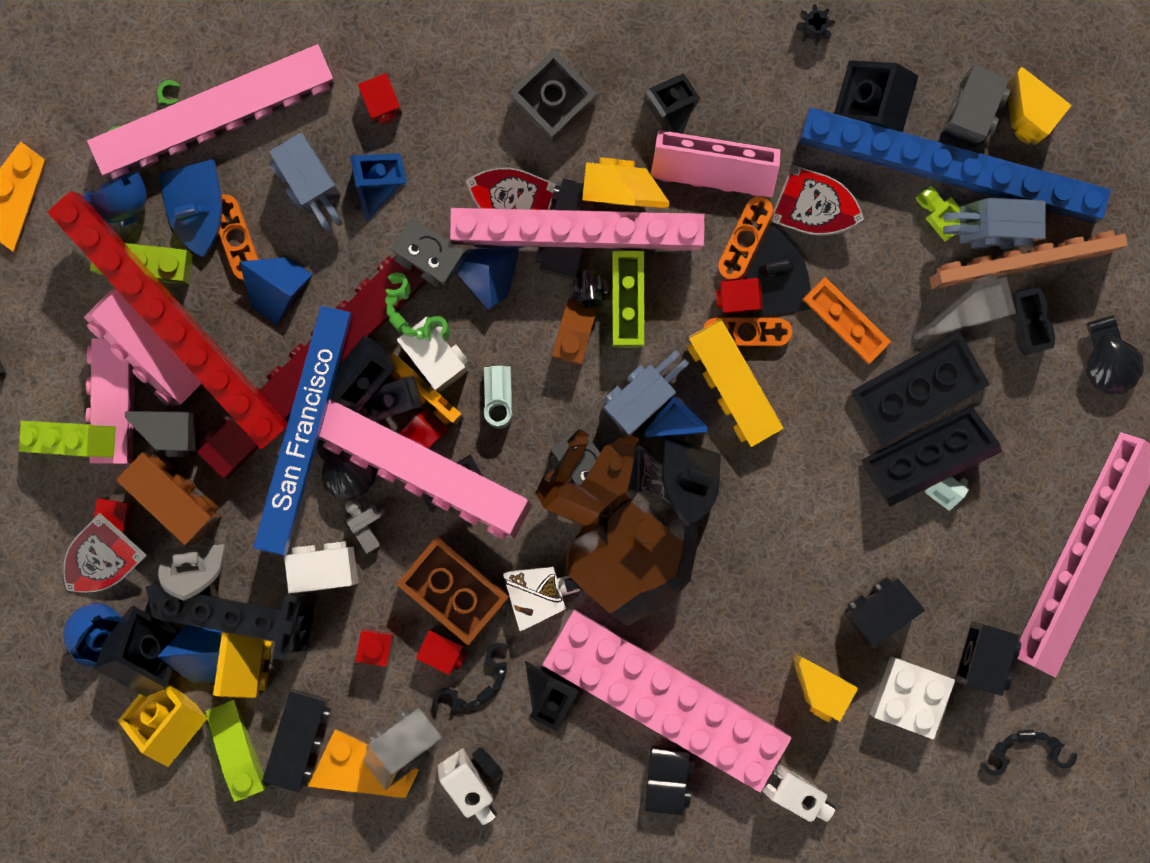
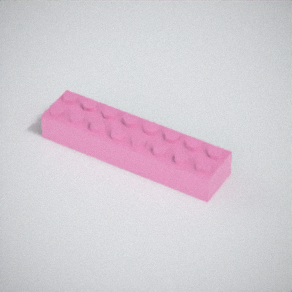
[542,609,792,792]

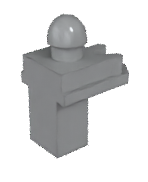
[345,499,386,554]

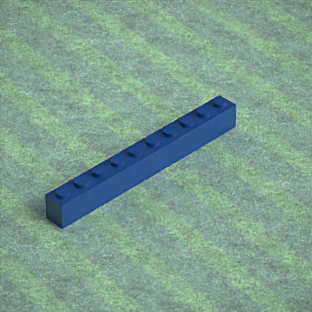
[798,107,1111,224]

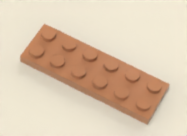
[929,230,1128,290]

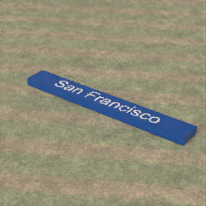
[253,306,353,556]

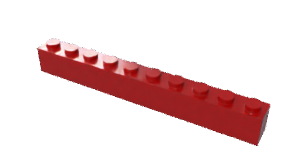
[47,191,288,450]

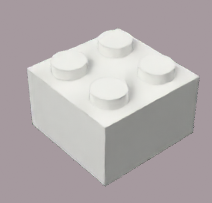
[397,317,469,393]
[284,541,358,593]
[870,656,955,739]

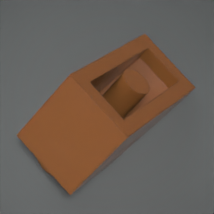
[552,299,598,366]

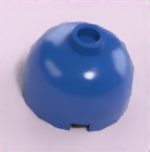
[82,171,147,227]
[63,603,122,666]

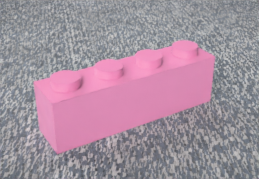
[651,130,780,197]
[84,289,201,406]
[86,338,135,464]

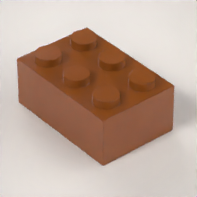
[116,452,221,545]
[396,536,509,645]

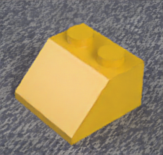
[1006,67,1072,145]
[582,157,669,208]
[213,632,273,698]
[793,653,858,723]
[118,682,208,767]

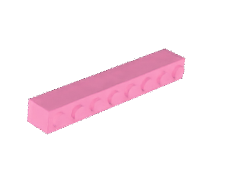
[87,44,334,180]
[450,208,704,250]
[319,399,532,540]
[1017,432,1150,678]

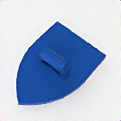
[159,159,222,257]

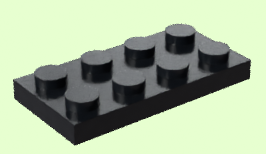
[850,331,990,445]
[861,406,1002,507]

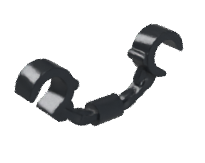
[433,642,509,711]
[981,729,1077,776]

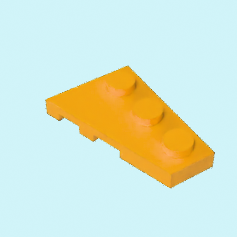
[0,141,47,253]
[390,352,464,425]
[308,729,419,798]

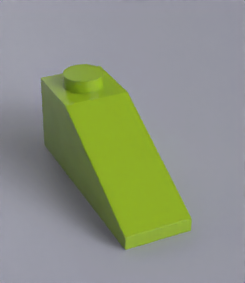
[205,699,269,802]

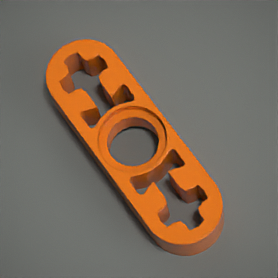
[219,194,259,281]
[719,196,775,281]
[703,318,792,347]

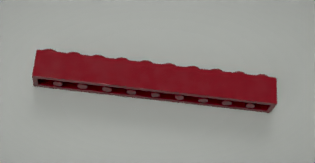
[197,255,427,479]

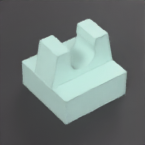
[925,477,969,511]

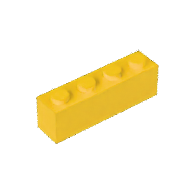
[687,318,784,447]

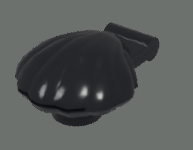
[1086,315,1144,394]
[316,439,378,499]

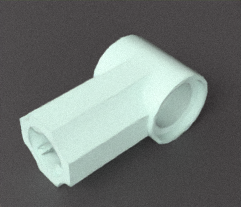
[484,366,513,429]

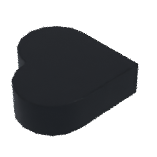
[472,747,504,782]

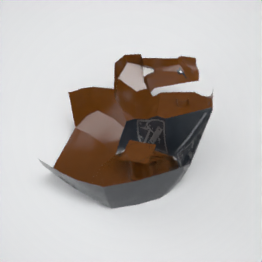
[535,430,698,626]

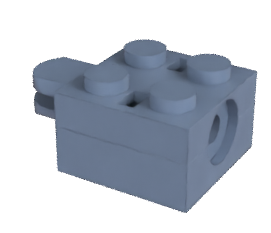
[269,132,343,233]
[943,198,1046,251]
[603,350,689,436]

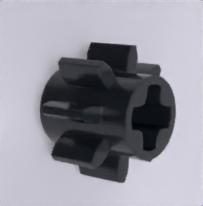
[796,4,836,46]
[570,270,609,308]

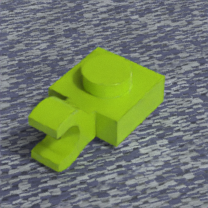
[915,186,960,241]

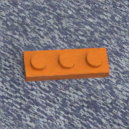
[802,277,891,364]

